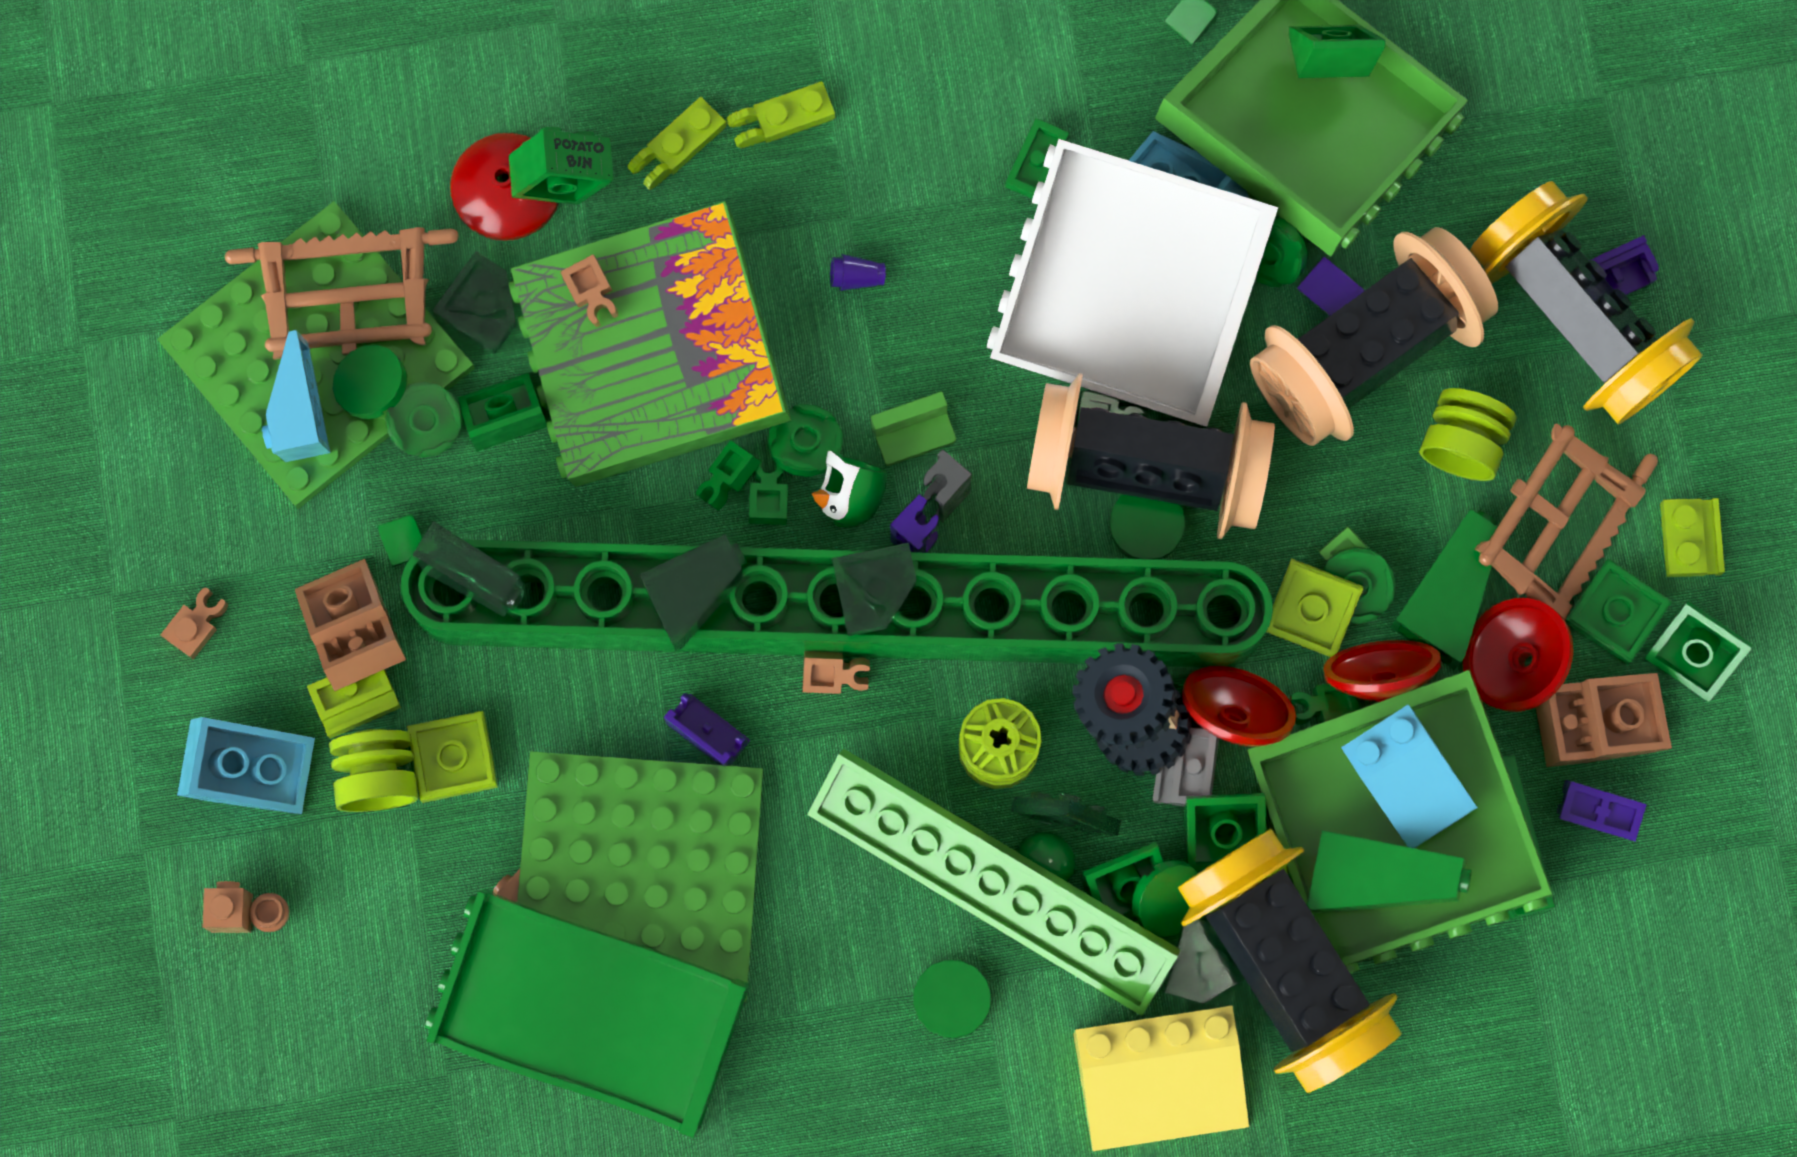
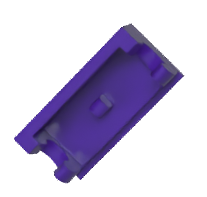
[1589,235,1659,295]
[1297,256,1365,316]
[890,494,938,553]
[664,693,750,767]
[1557,779,1647,841]

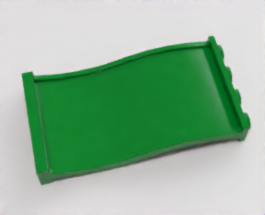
[425,889,750,1138]

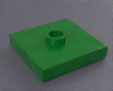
[1565,558,1672,665]

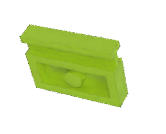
[1660,498,1725,577]
[307,669,401,739]

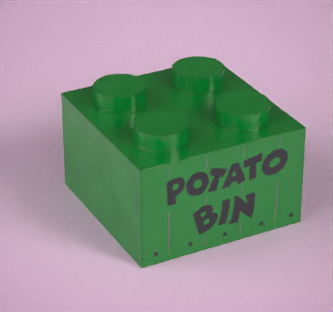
[509,127,614,205]

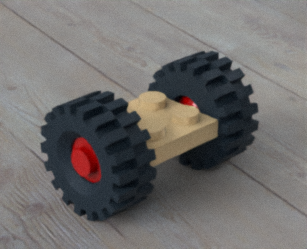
[1073,643,1192,776]

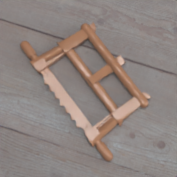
[225,227,459,360]
[1475,424,1658,620]

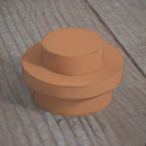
[250,893,290,932]

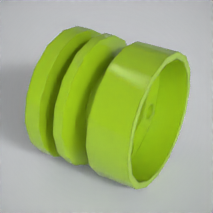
[1419,388,1517,481]
[959,698,1042,789]
[329,729,418,812]

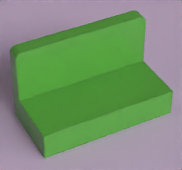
[871,391,956,466]

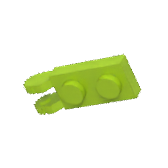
[727,81,835,148]
[627,97,727,190]

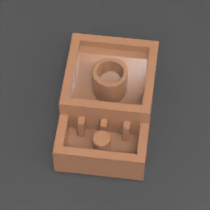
[294,559,406,691]
[1536,673,1672,767]

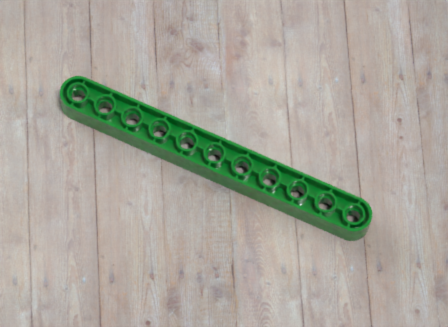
[401,539,1273,668]

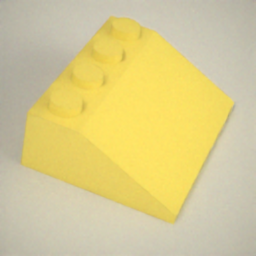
[1073,1006,1249,1151]

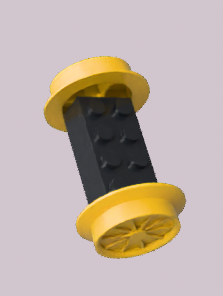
[1470,181,1703,424]
[1177,828,1402,1093]

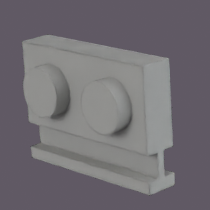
[1153,728,1219,806]

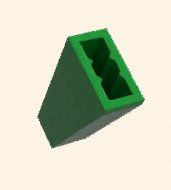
[1390,509,1497,670]
[1307,830,1472,913]

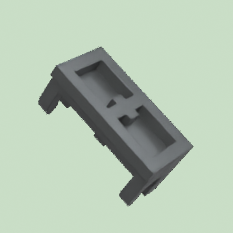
[924,449,972,523]

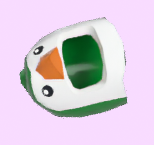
[812,451,887,528]

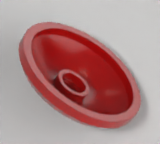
[450,133,559,241]
[1462,598,1573,712]
[1323,640,1441,702]
[1182,666,1296,747]

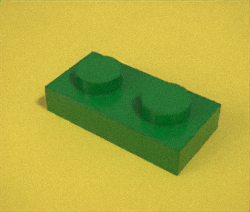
[1005,118,1070,199]

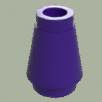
[830,254,886,291]

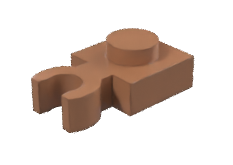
[560,254,618,327]
[160,588,228,660]
[802,651,870,694]

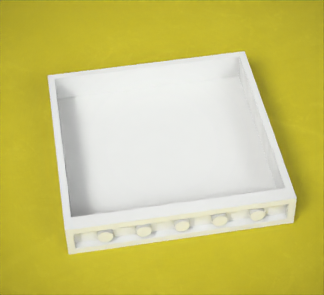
[987,139,1278,427]

